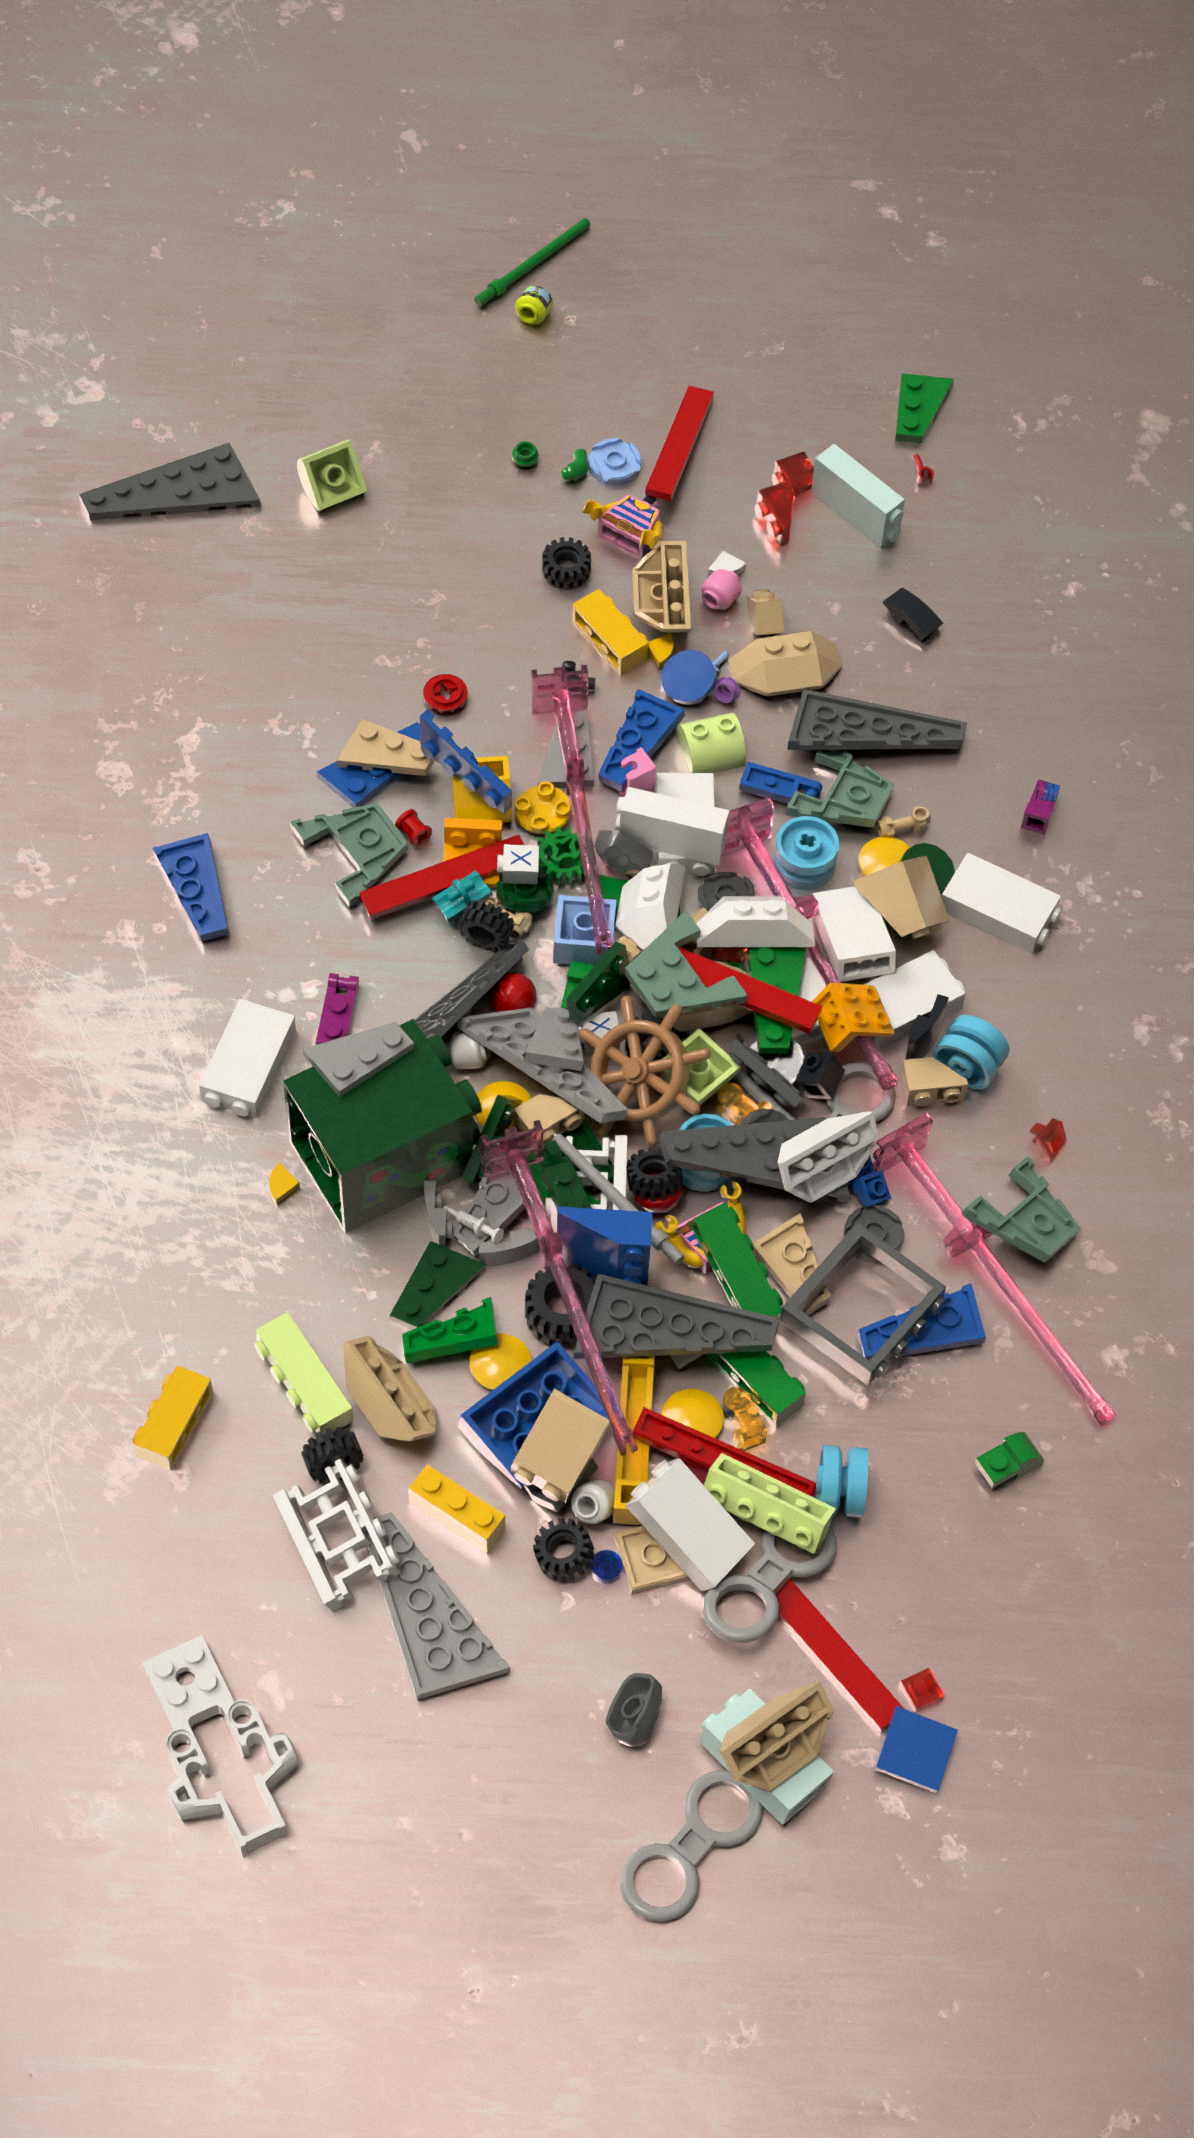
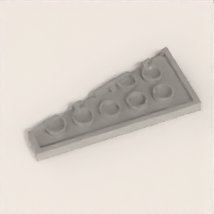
[456,1007,628,1123]
[365,1512,510,1700]

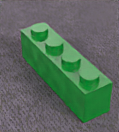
[688,1202,783,1317]
[706,1351,806,1428]

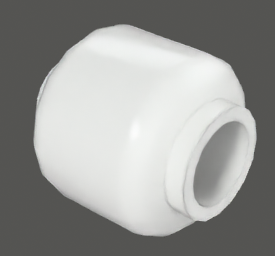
[446,1031,491,1070]
[571,1479,615,1524]

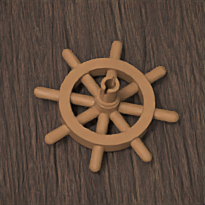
[579,996,711,1147]

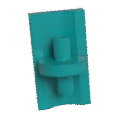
[433,871,492,922]

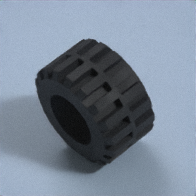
[525,1262,596,1348]

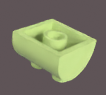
[297,439,368,511]
[676,712,746,773]
[658,1029,741,1106]

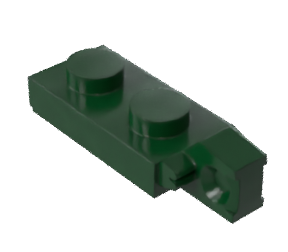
[541,1140,592,1212]

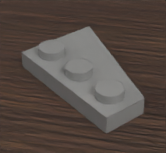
[538,711,594,788]
[523,1007,584,1071]
[303,1022,414,1097]
[452,1153,540,1256]

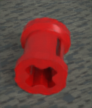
[395,809,432,847]

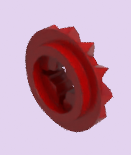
[423,674,468,714]

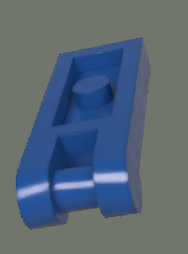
[739,762,823,804]

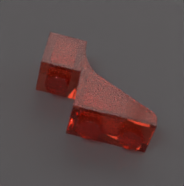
[755,451,814,547]

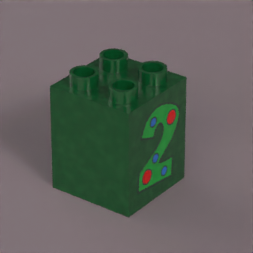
[283,1018,482,1233]

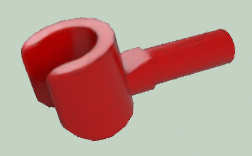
[913,454,934,485]

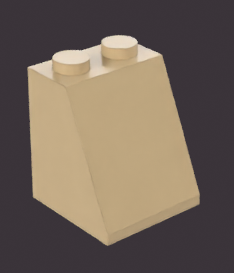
[853,856,950,939]
[510,1389,610,1503]

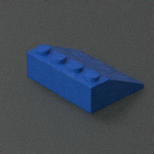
[556,1206,653,1286]
[458,1341,618,1489]

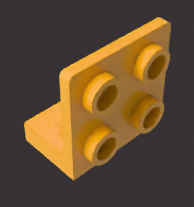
[443,818,502,887]
[811,982,895,1052]

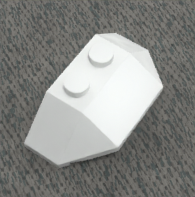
[615,863,686,951]
[696,896,815,947]
[778,1111,880,1203]

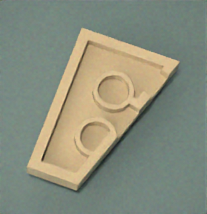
[336,719,435,776]
[753,1213,831,1315]

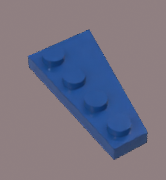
[598,689,685,792]
[420,709,512,814]
[317,722,420,808]
[153,833,230,941]
[857,1283,986,1360]

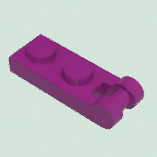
[315,973,359,1045]

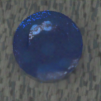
[591,1550,623,1584]

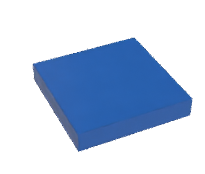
[874,1706,958,1793]

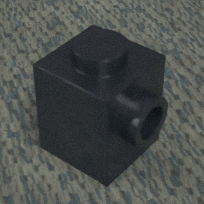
[794,1051,845,1100]

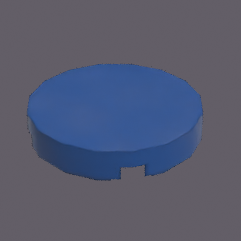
[661,650,717,705]

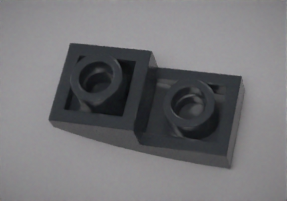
[882,587,944,641]

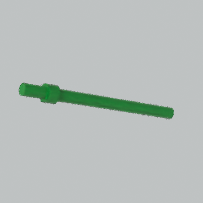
[474,218,591,306]

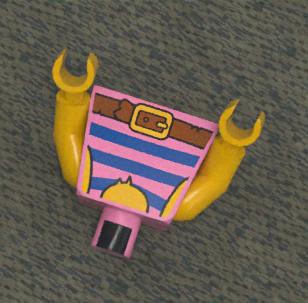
[582,495,663,559]
[655,1182,746,1274]

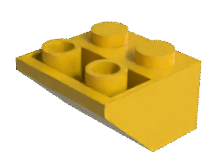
[451,756,513,823]

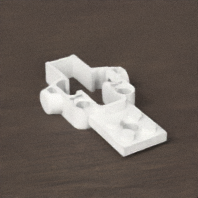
[142,1635,298,1857]

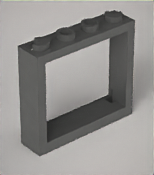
[780,1223,946,1386]

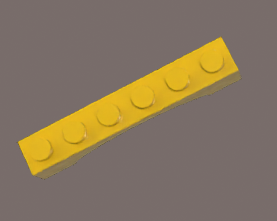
[613,1356,655,1525]

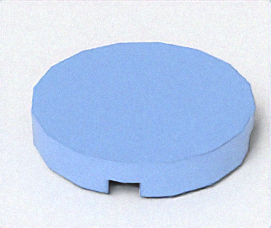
[588,438,642,486]

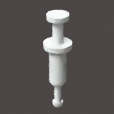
[444,1205,504,1243]

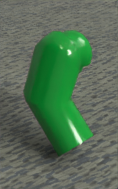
[561,449,588,482]

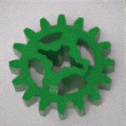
[537,827,595,885]

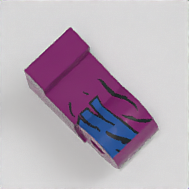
[1021,779,1060,835]

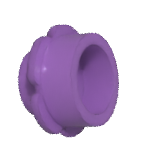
[714,677,741,703]

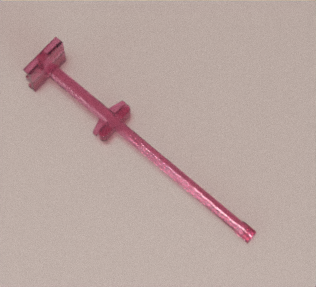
[531,664,612,955]
[722,797,899,1091]
[873,1112,1116,1426]
[481,1120,638,1456]

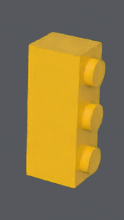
[572,589,649,675]
[133,1365,213,1471]
[408,1464,505,1554]

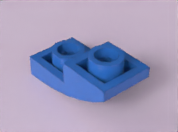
[848,1155,891,1207]

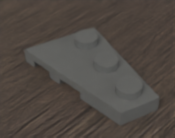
[728,1033,804,1107]

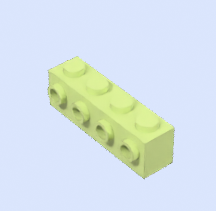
[254,1312,353,1434]
[704,1453,836,1554]

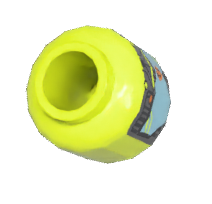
[515,285,553,325]

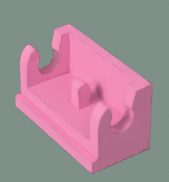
[619,747,657,797]

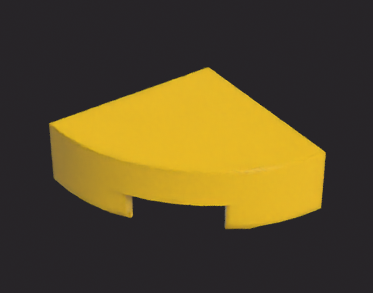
[648,633,674,668]
[269,1163,300,1205]

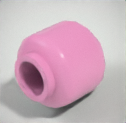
[701,569,742,610]

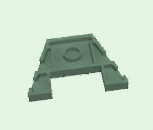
[785,750,895,828]
[290,803,408,907]
[625,911,747,1018]
[961,1156,1081,1263]

